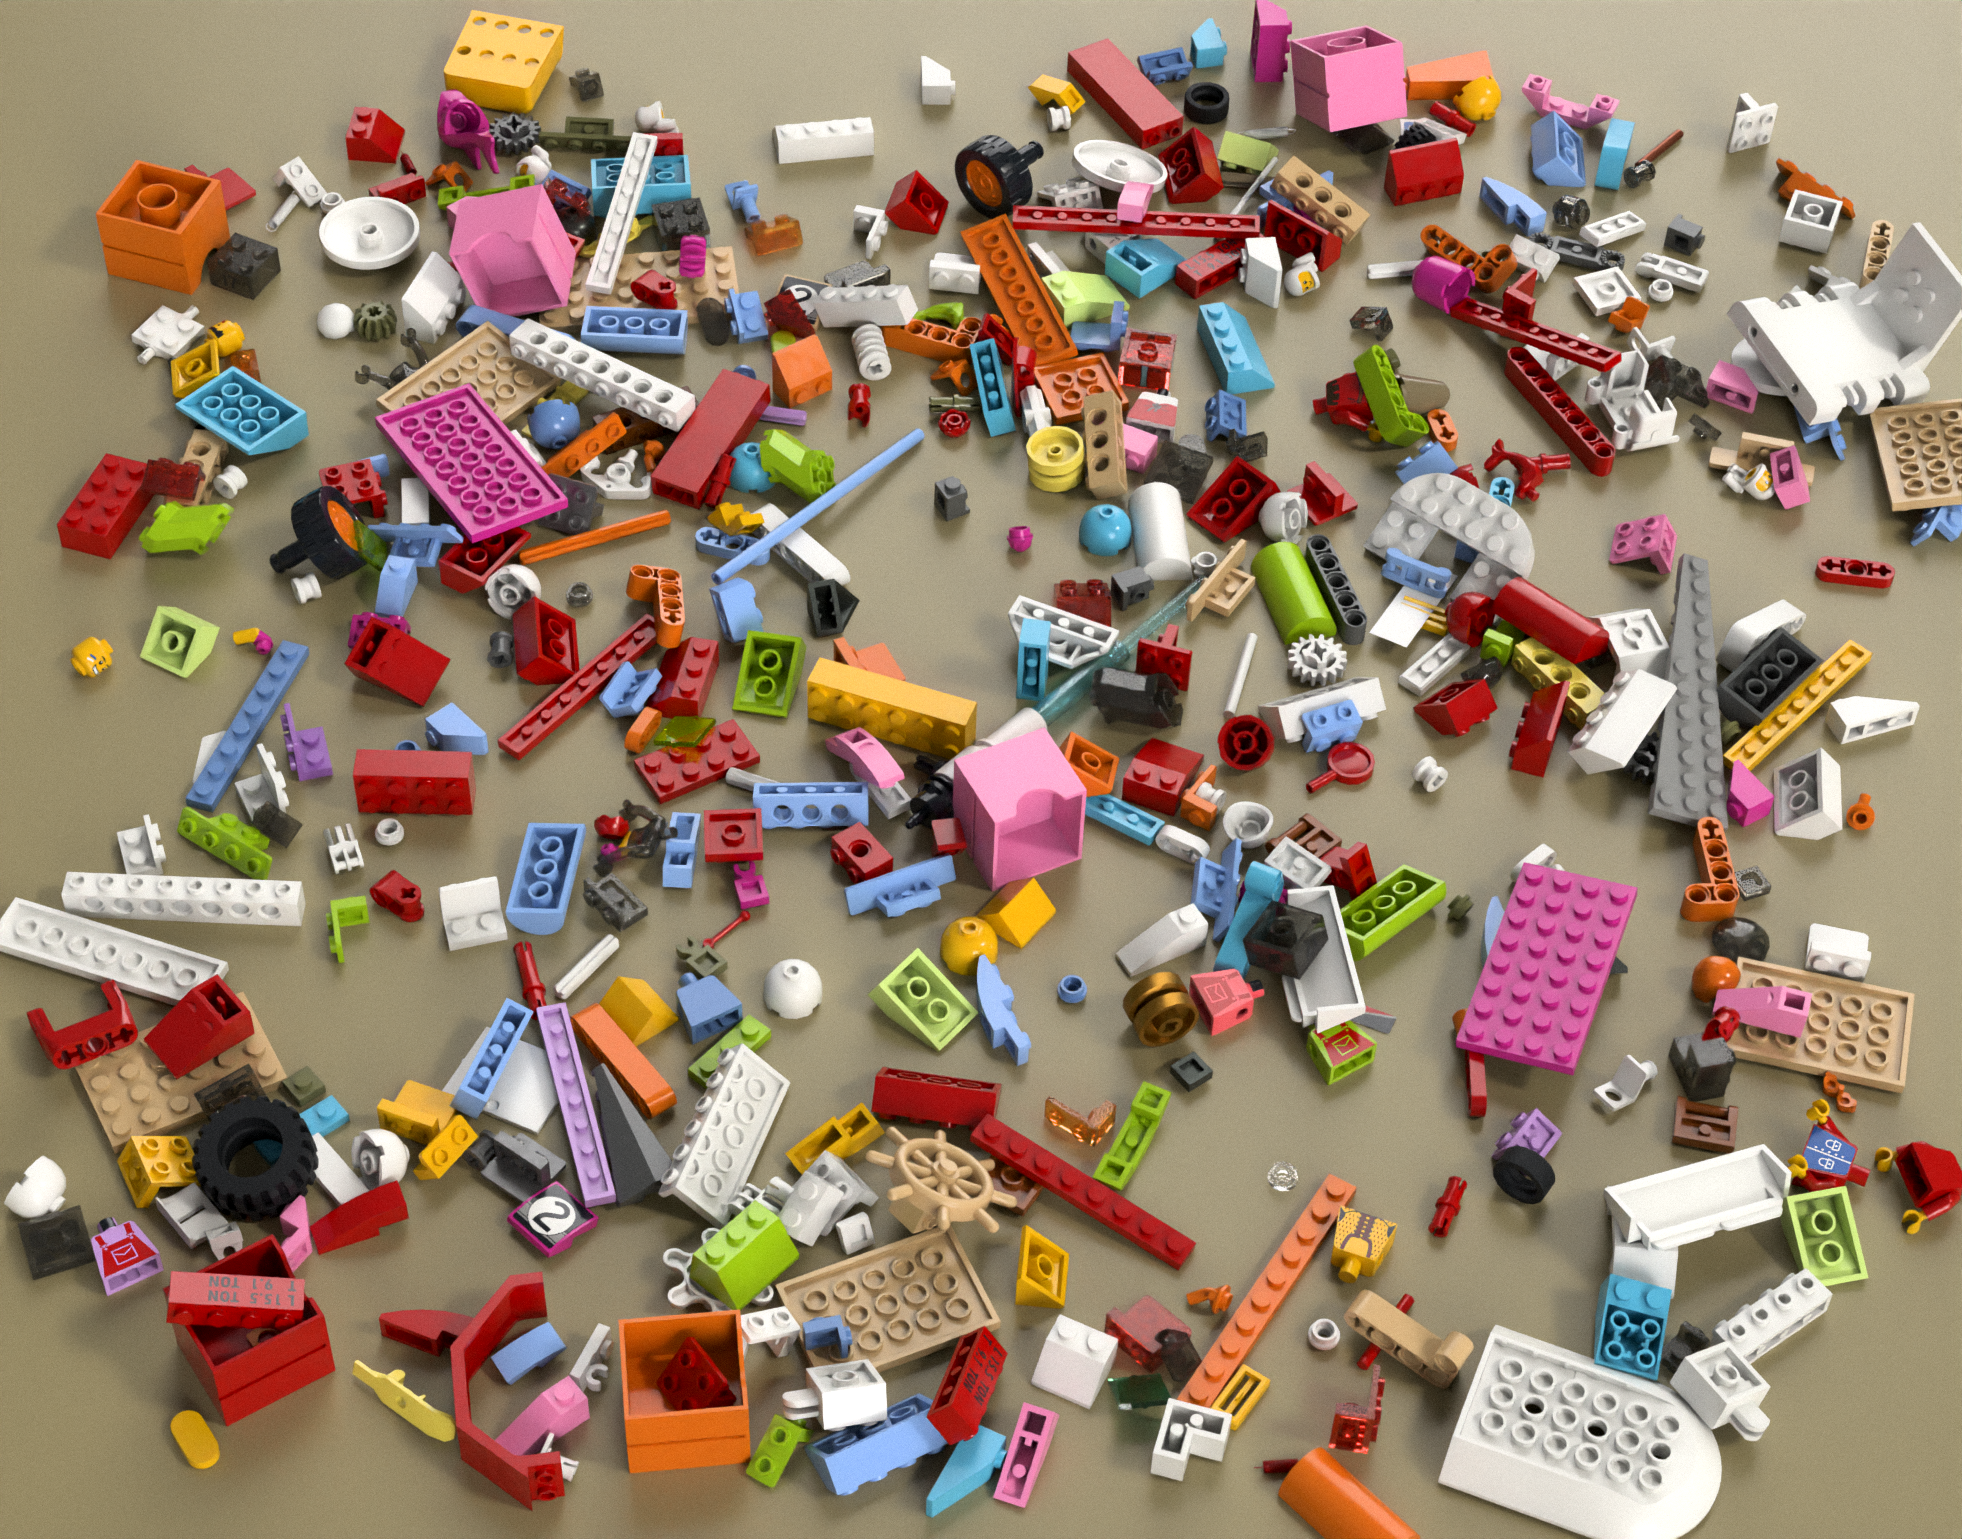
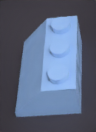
[1530,111,1586,188]

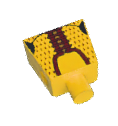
[1331,1206,1397,1283]

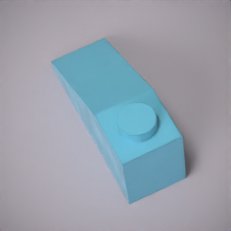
[926,1425,1008,1518]

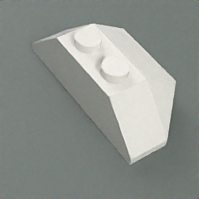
[1008,595,1119,669]

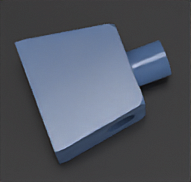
[676,973,743,1044]

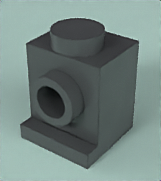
[1664,213,1705,256]
[934,476,970,521]
[1110,566,1154,611]

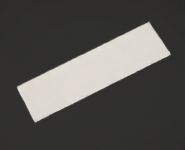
[1369,574,1458,648]

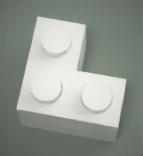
[1151,1398,1232,1481]

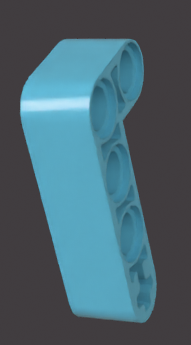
[1594,118,1635,190]
[1213,861,1284,980]

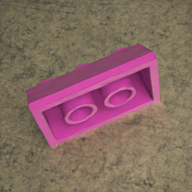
[1250,0,1292,82]

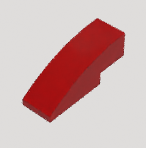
[310,1180,409,1255]
[379,1309,474,1357]

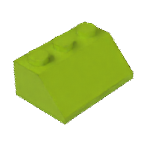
[689,1200,800,1311]

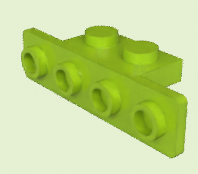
[177,807,273,880]

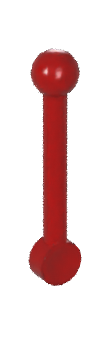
[703,910,750,949]

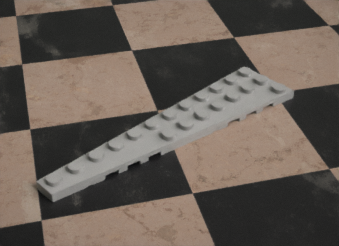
[1648,553,1728,832]

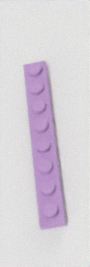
[536,1002,616,1208]

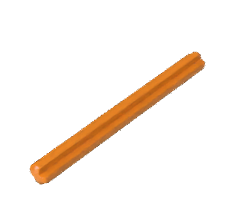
[518,510,671,566]

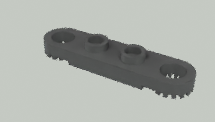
[1529,232,1625,271]

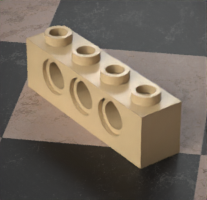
[1271,156,1370,245]
[1081,390,1128,500]
[163,429,229,507]

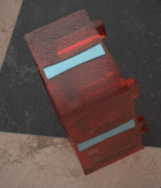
[1118,328,1177,390]

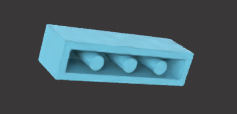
[969,338,1016,437]

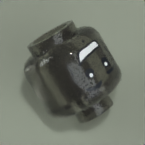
[1552,195,1590,229]

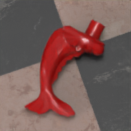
[1484,438,1544,502]

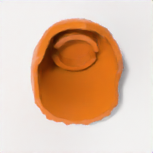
[1692,956,1741,1003]

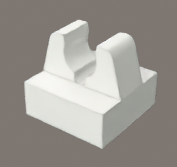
[835,1212,875,1255]
[205,1221,243,1260]

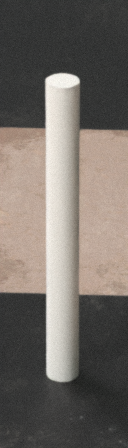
[1223,633,1258,719]

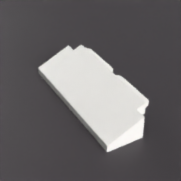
[1269,885,1366,1033]
[1603,1144,1792,1251]

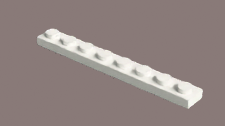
[586,132,658,295]

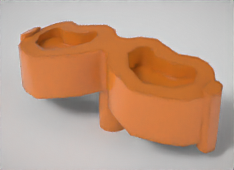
[1822,1071,1857,1113]

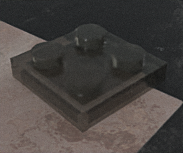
[1144,440,1213,504]
[18,1205,96,1280]

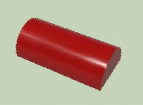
[1491,577,1610,664]

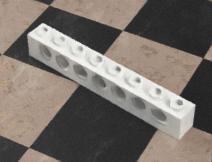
[509,318,696,432]
[61,872,306,926]

